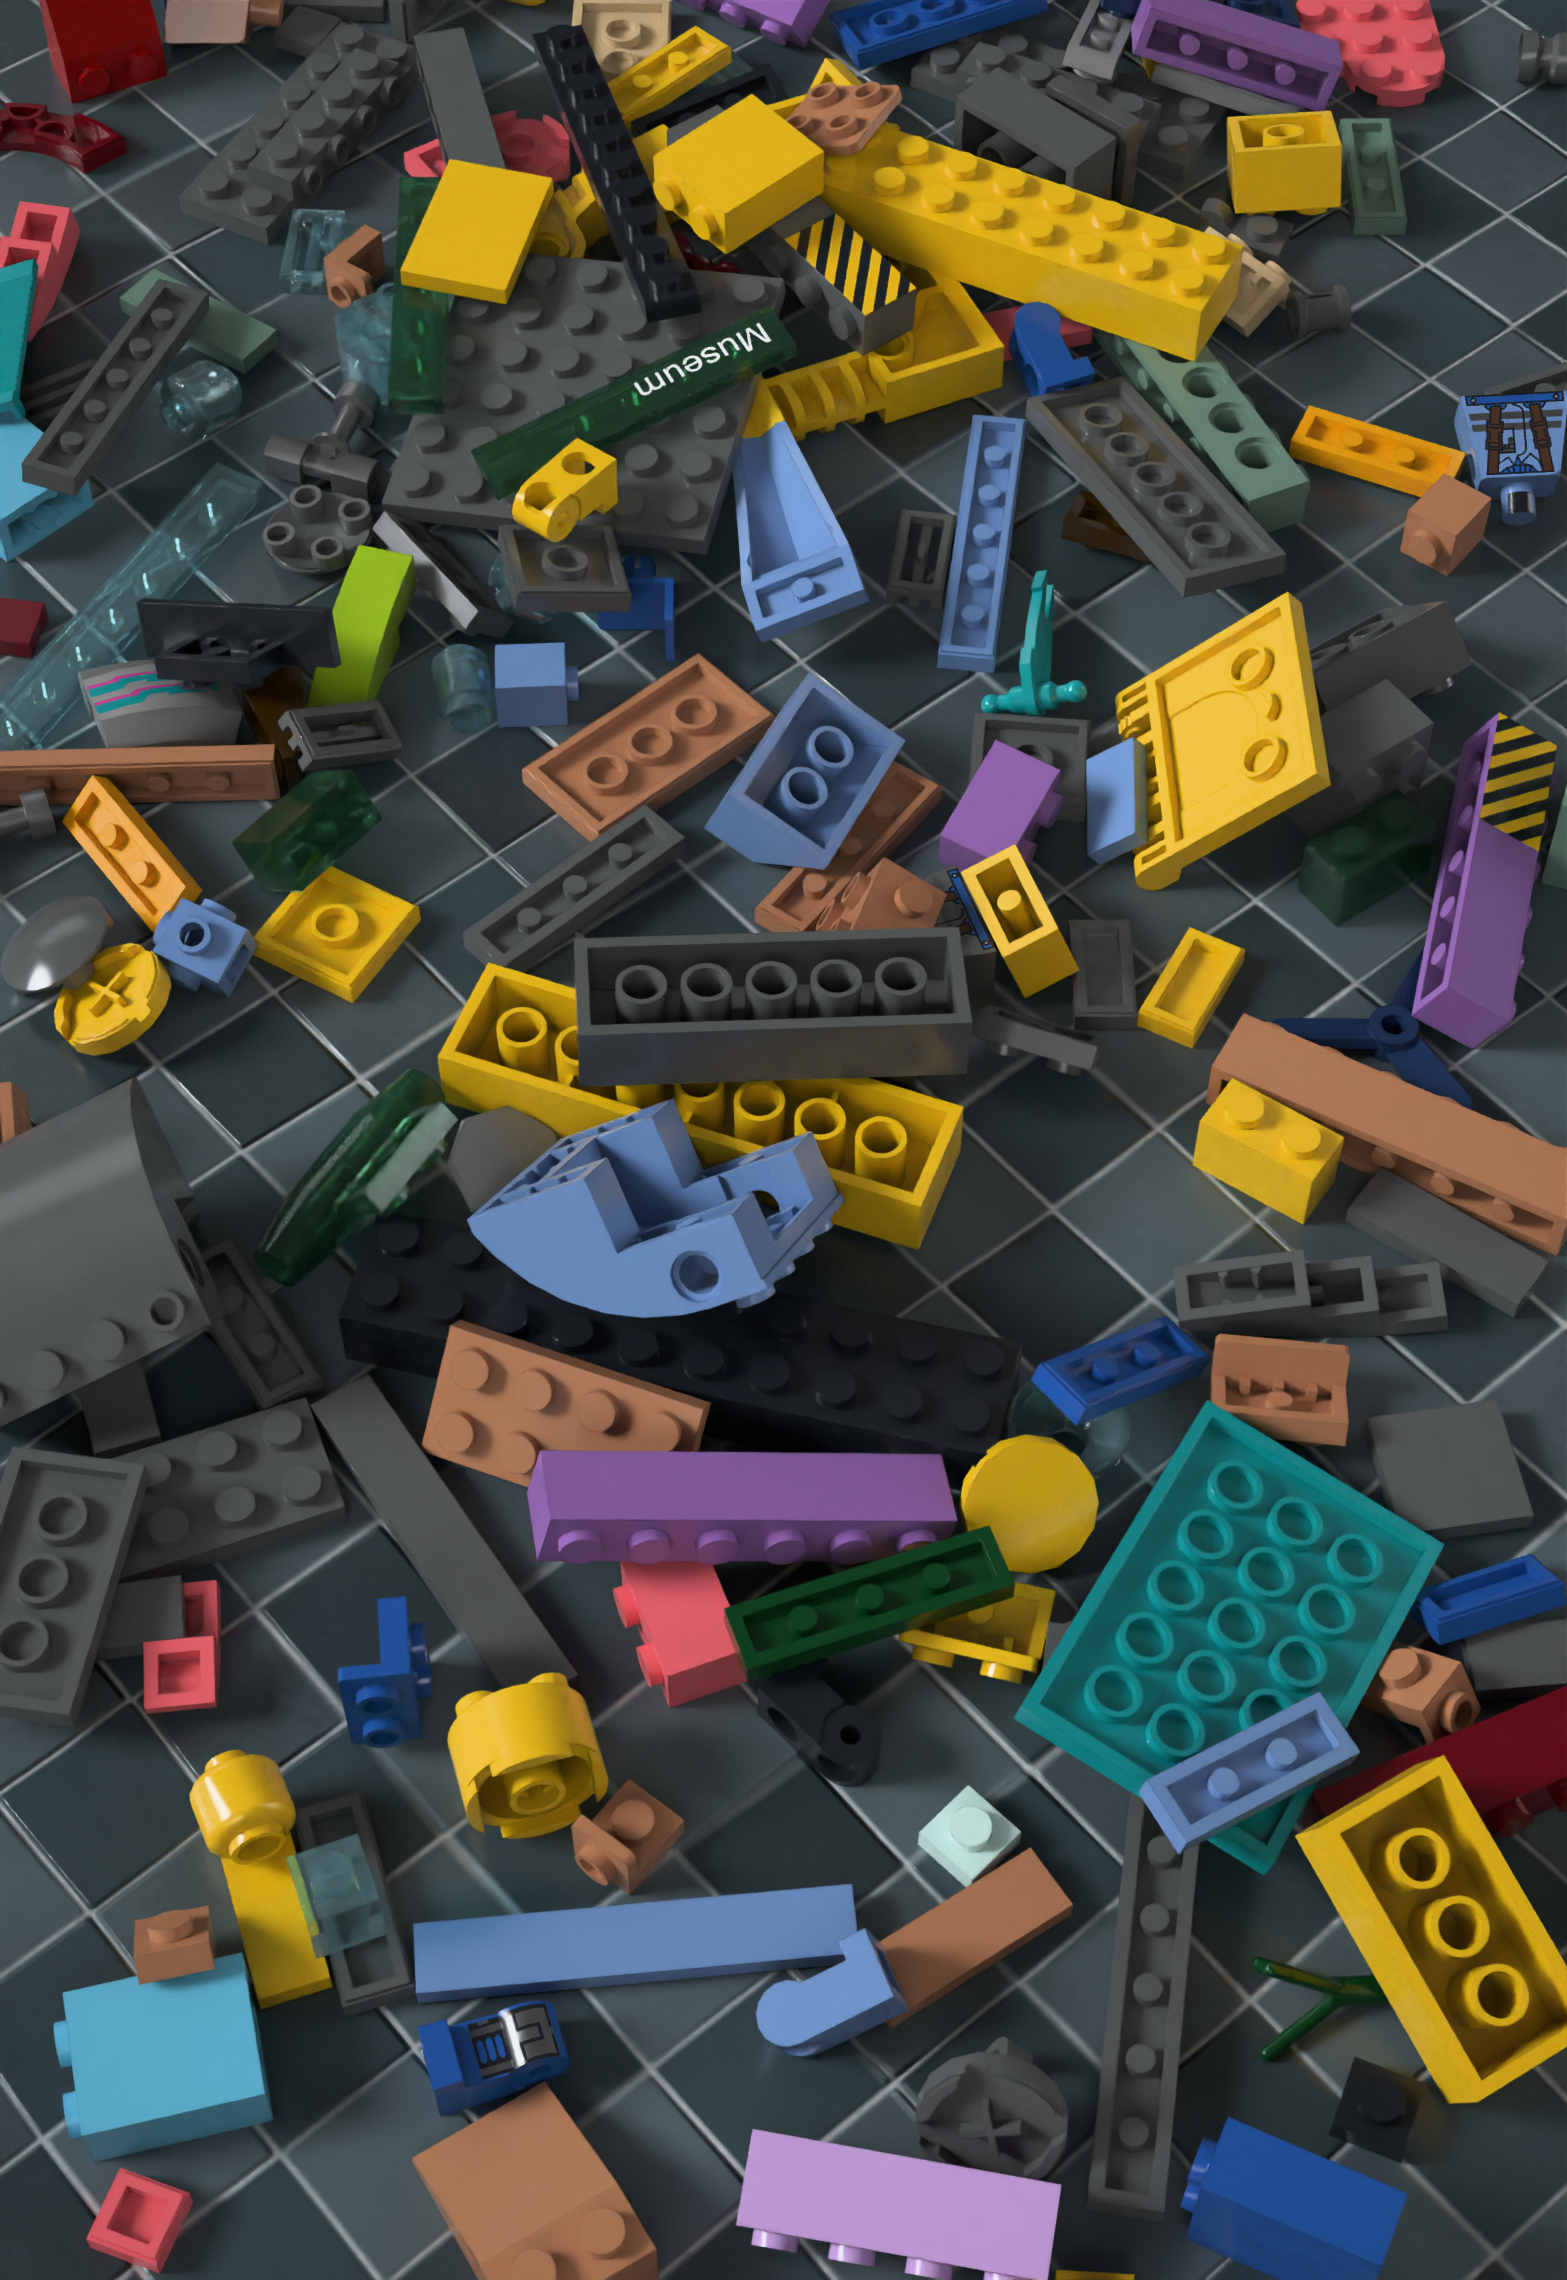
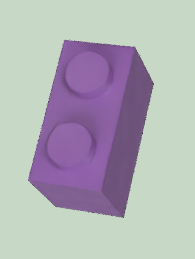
[939,740,1064,872]

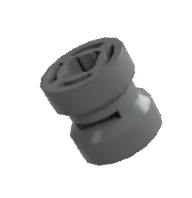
[1515,29,1567,86]

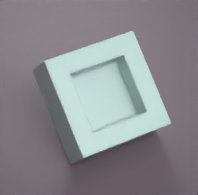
[918,1785,1021,1887]

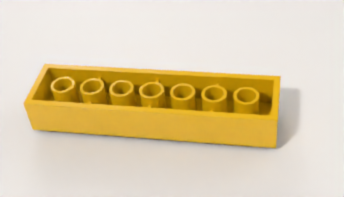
[817,125,1244,362]
[438,962,964,1250]

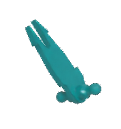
[981,570,1087,717]

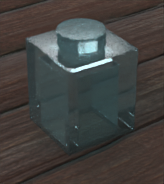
[286,1833,387,1959]

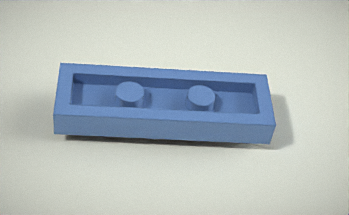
[1138,1692,1360,1855]

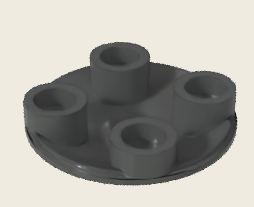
[262,484,375,574]
[1,895,114,995]

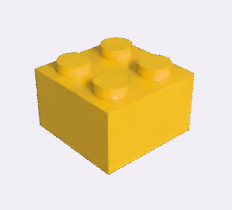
[1227,110,1342,217]

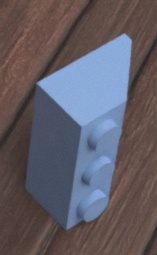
[704,673,906,870]

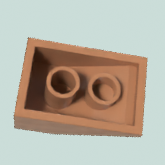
[412,2081,659,2280]

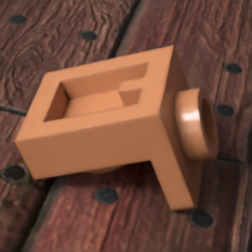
[571,1779,685,1895]

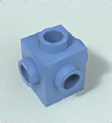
[152,898,258,998]

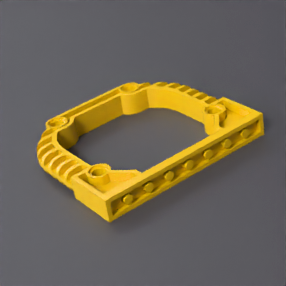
[528,94,1005,442]

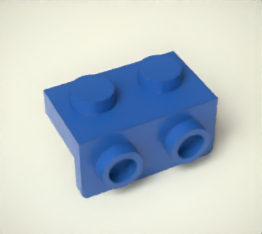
[338,1596,433,1748]

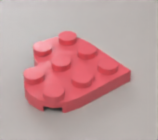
[1295,0,1445,108]
[404,111,571,206]

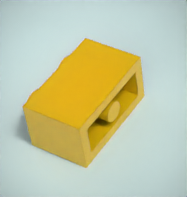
[961,844,1080,998]
[1192,1078,1344,1225]

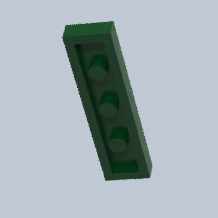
[724,1525,1015,1682]

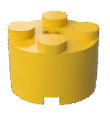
[447,1672,609,1839]

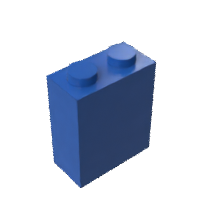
[1180,2117,1408,2280]

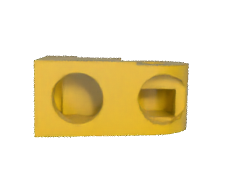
[512,438,618,542]

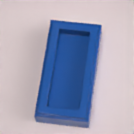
[1409,1554,1567,1645]

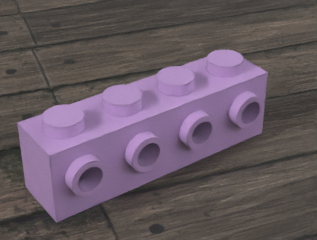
[736,2129,1061,2280]

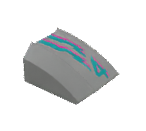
[77,659,242,748]

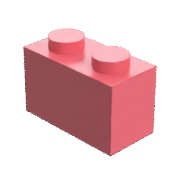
[613,1561,747,1708]

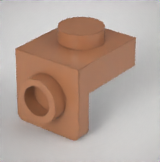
[323,224,386,319]
[1360,1641,1481,1744]
[134,1905,219,1985]

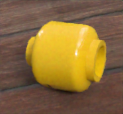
[189,1750,296,1865]

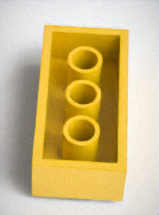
[1295,1755,1567,2104]

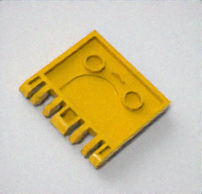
[1115,592,1331,891]

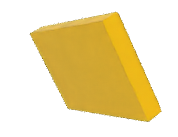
[400,159,554,305]

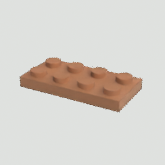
[421,1320,711,1487]

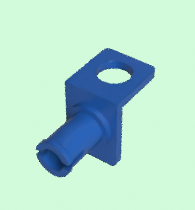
[598,553,675,662]

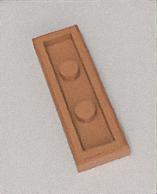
[880,1847,1073,2030]

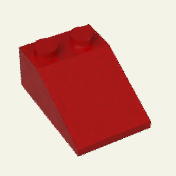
[39,0,167,104]

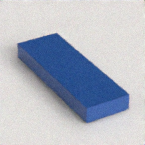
[1031,1316,1210,1426]

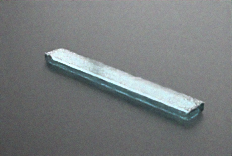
[0,463,265,751]

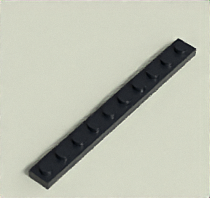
[532,24,701,323]

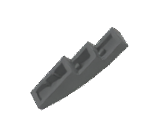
[1172,1249,1449,1338]

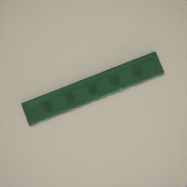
[387,177,450,415]

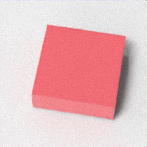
[86,2167,193,2274]

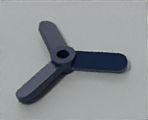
[1271,948,1474,1111]

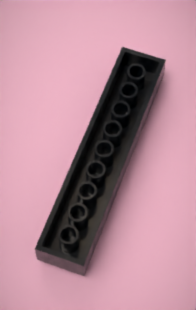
[338,1209,1023,1491]

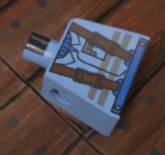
[1454,391,1567,525]

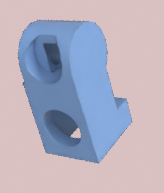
[756,1928,909,2058]

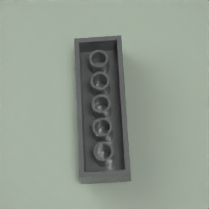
[574,927,972,1087]

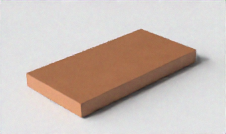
[522,653,776,842]

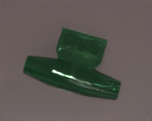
[254,1069,458,1287]

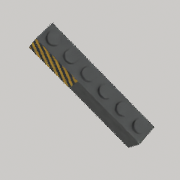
[667,105,917,356]

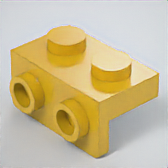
[898,1581,1057,1684]

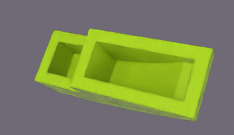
[307,545,417,726]

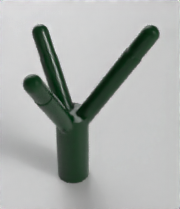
[1252,1957,1390,2061]

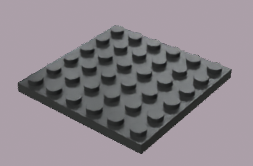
[381,253,786,555]

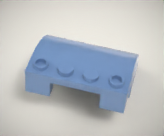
[467,1098,845,1318]

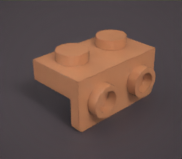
[1209,1334,1350,1447]

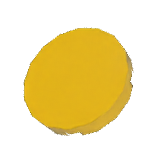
[959,1434,1099,1574]

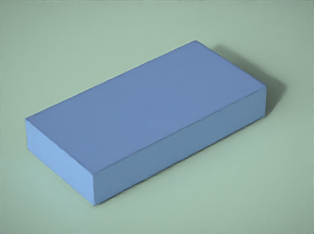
[1086,737,1148,865]

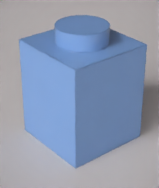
[495,642,579,728]

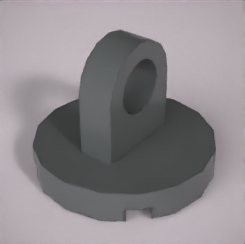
[915,2036,1069,2180]

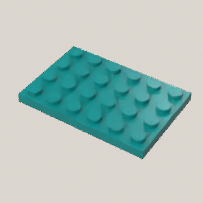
[1013,1400,1445,1876]

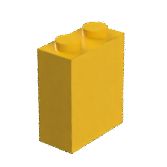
[653,94,824,254]

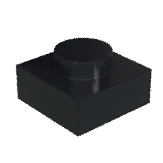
[1329,2057,1427,2163]

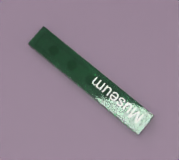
[471,306,797,500]

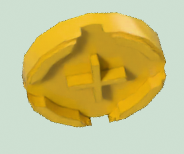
[54,943,172,1056]

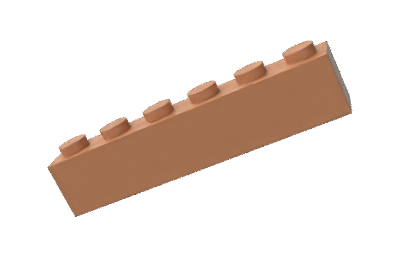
[1206,1013,1567,1257]

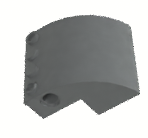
[0,1078,229,1427]

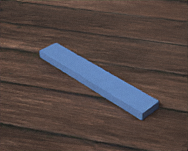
[937,415,1027,673]
[413,1884,857,2003]

